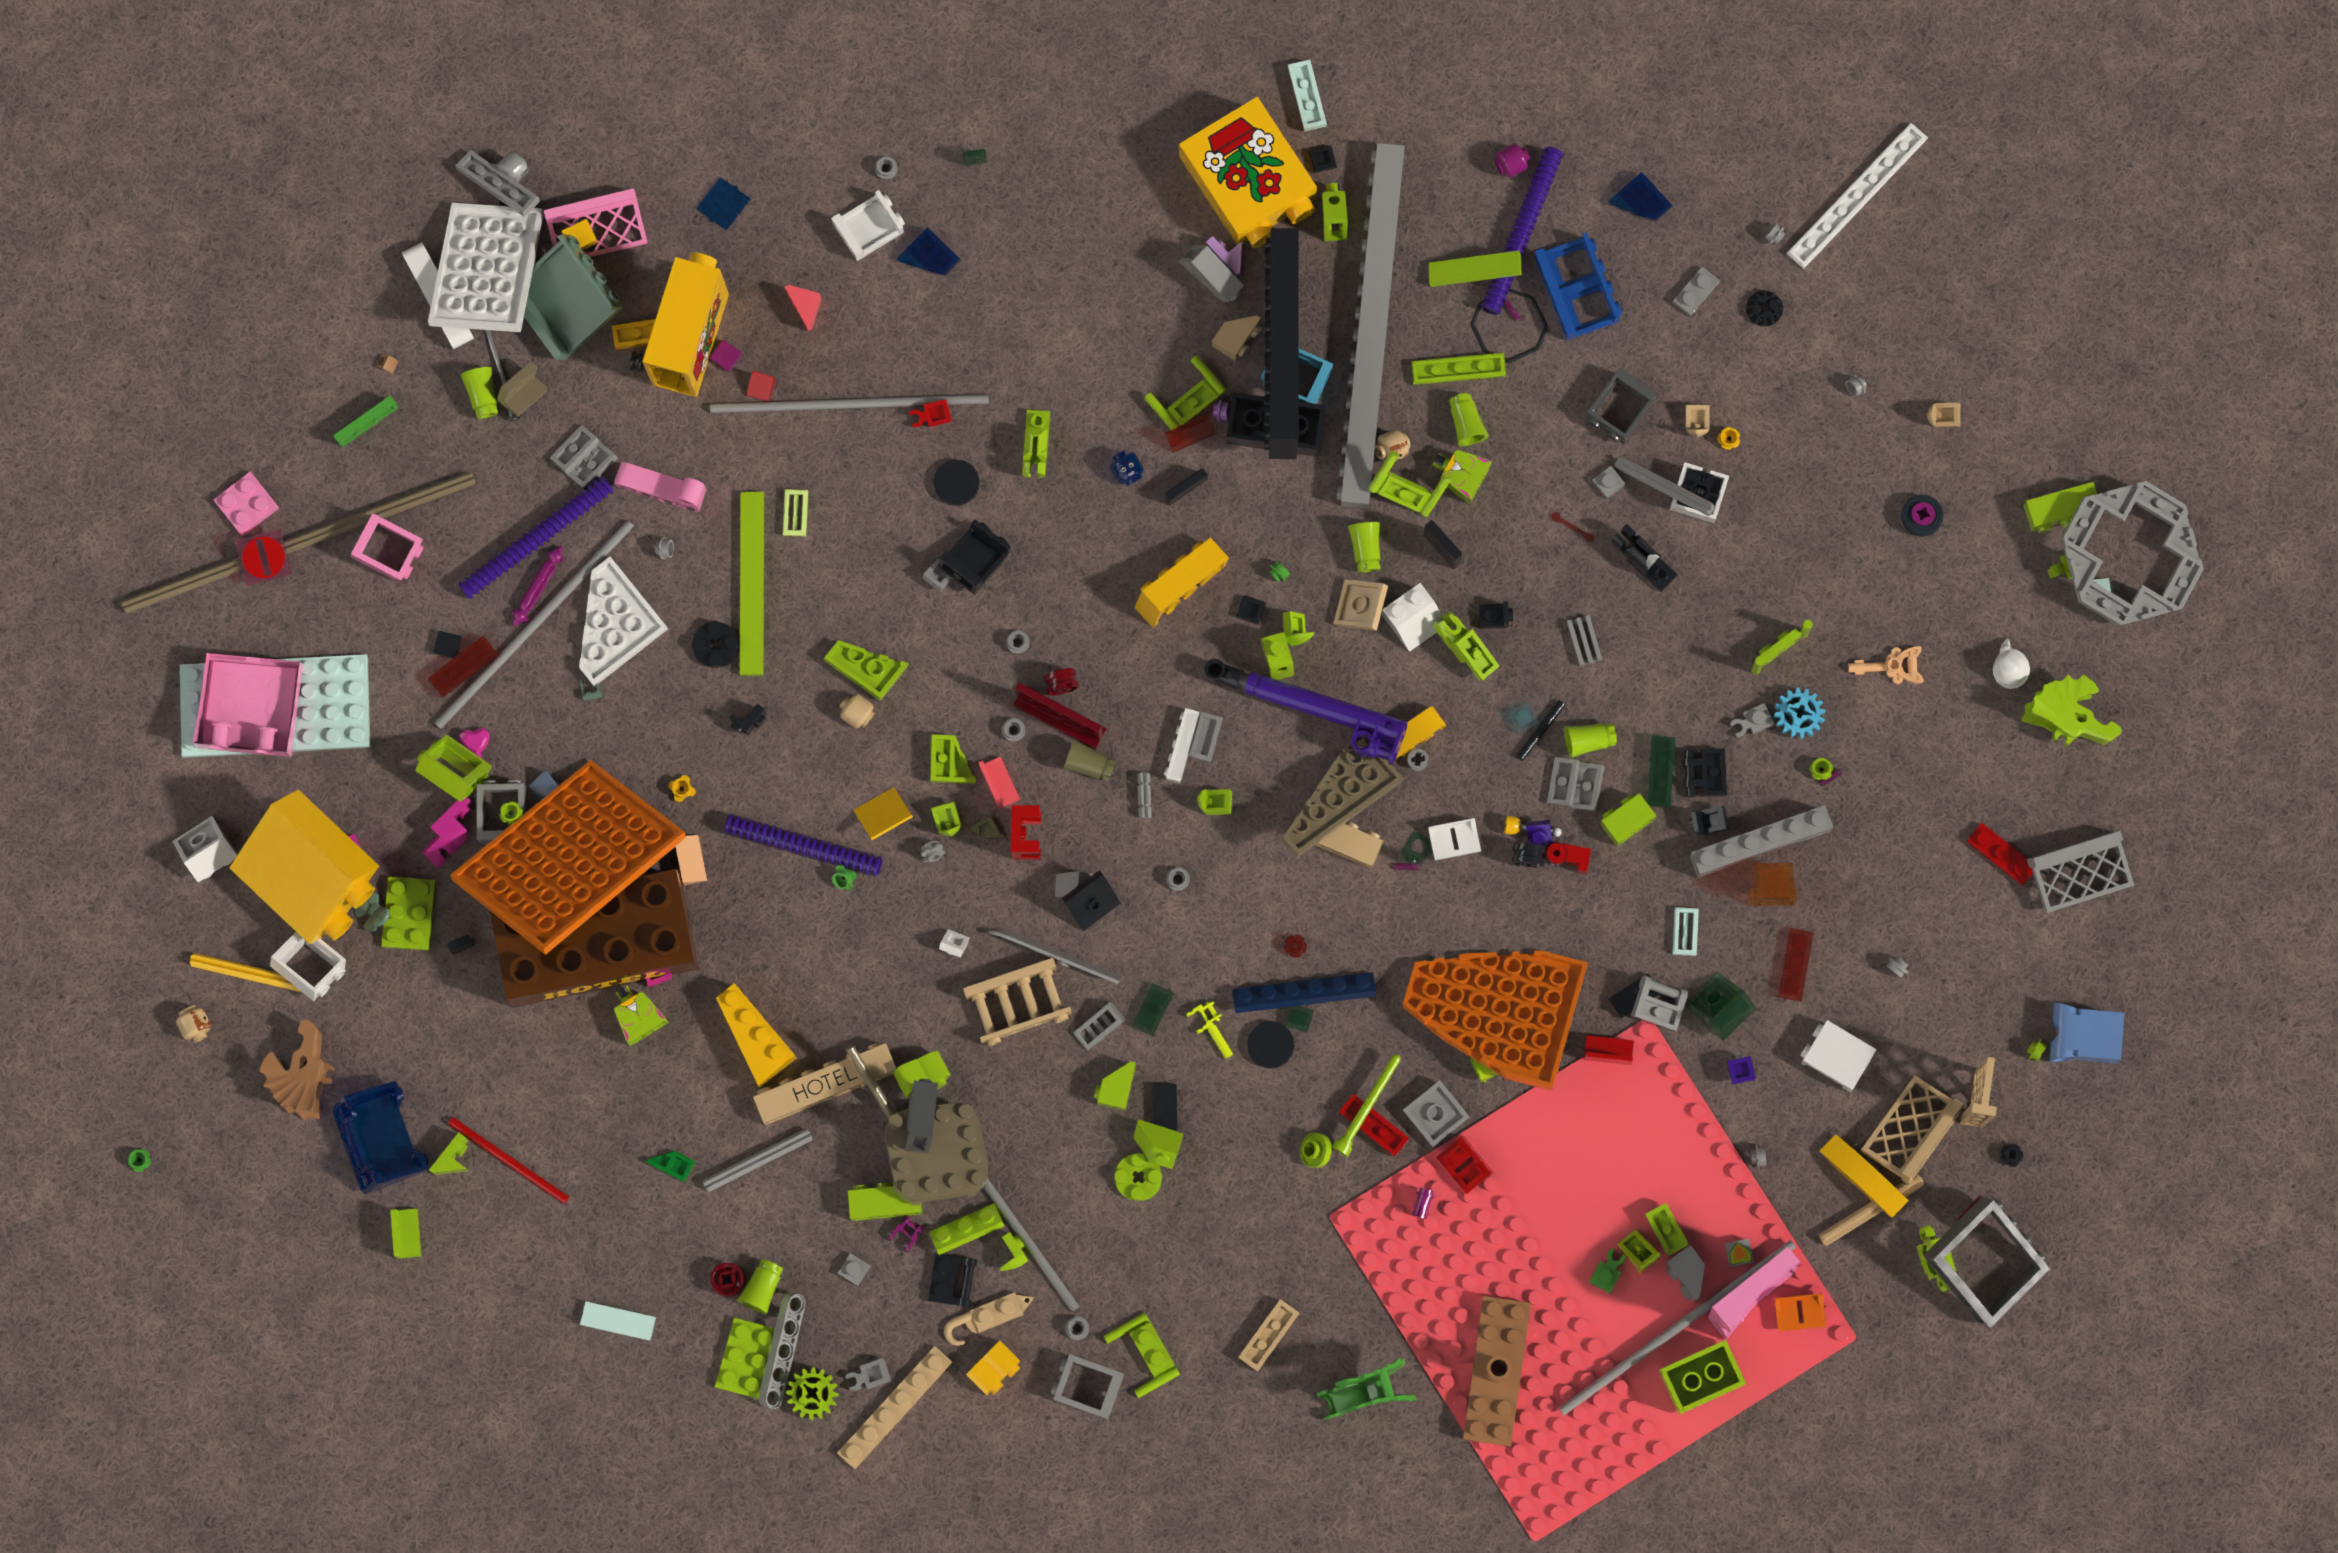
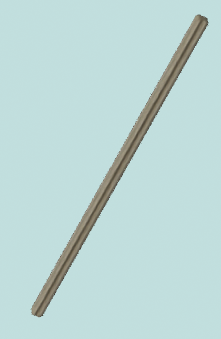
[122,472,475,613]

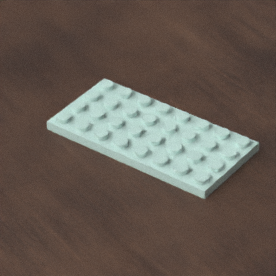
[180,654,370,758]

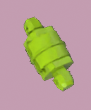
[1916,1225,1956,1292]

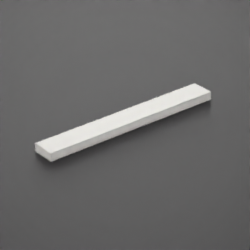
[1787,123,1928,269]

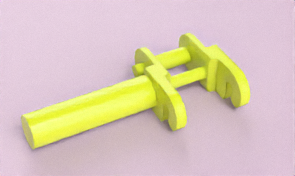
[1186,1001,1233,1059]

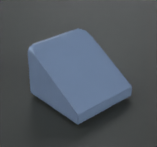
[529,770,558,801]

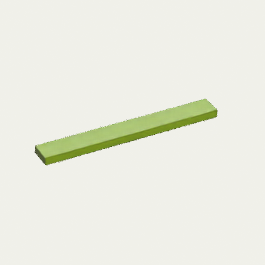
[740,492,764,676]

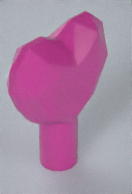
[459,728,490,759]

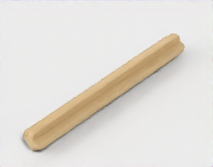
[1819,1174,1924,1246]

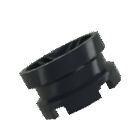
[1512,843,1546,868]

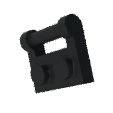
[928,1254,978,1307]

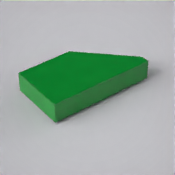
[646,1150,696,1183]

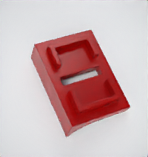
[1436,1136,1494,1194]

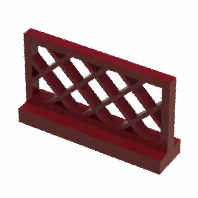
[1013,683,1107,750]

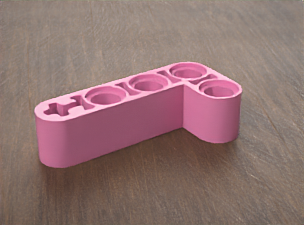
[613,462,707,512]

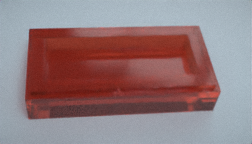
[1165,415,1215,453]

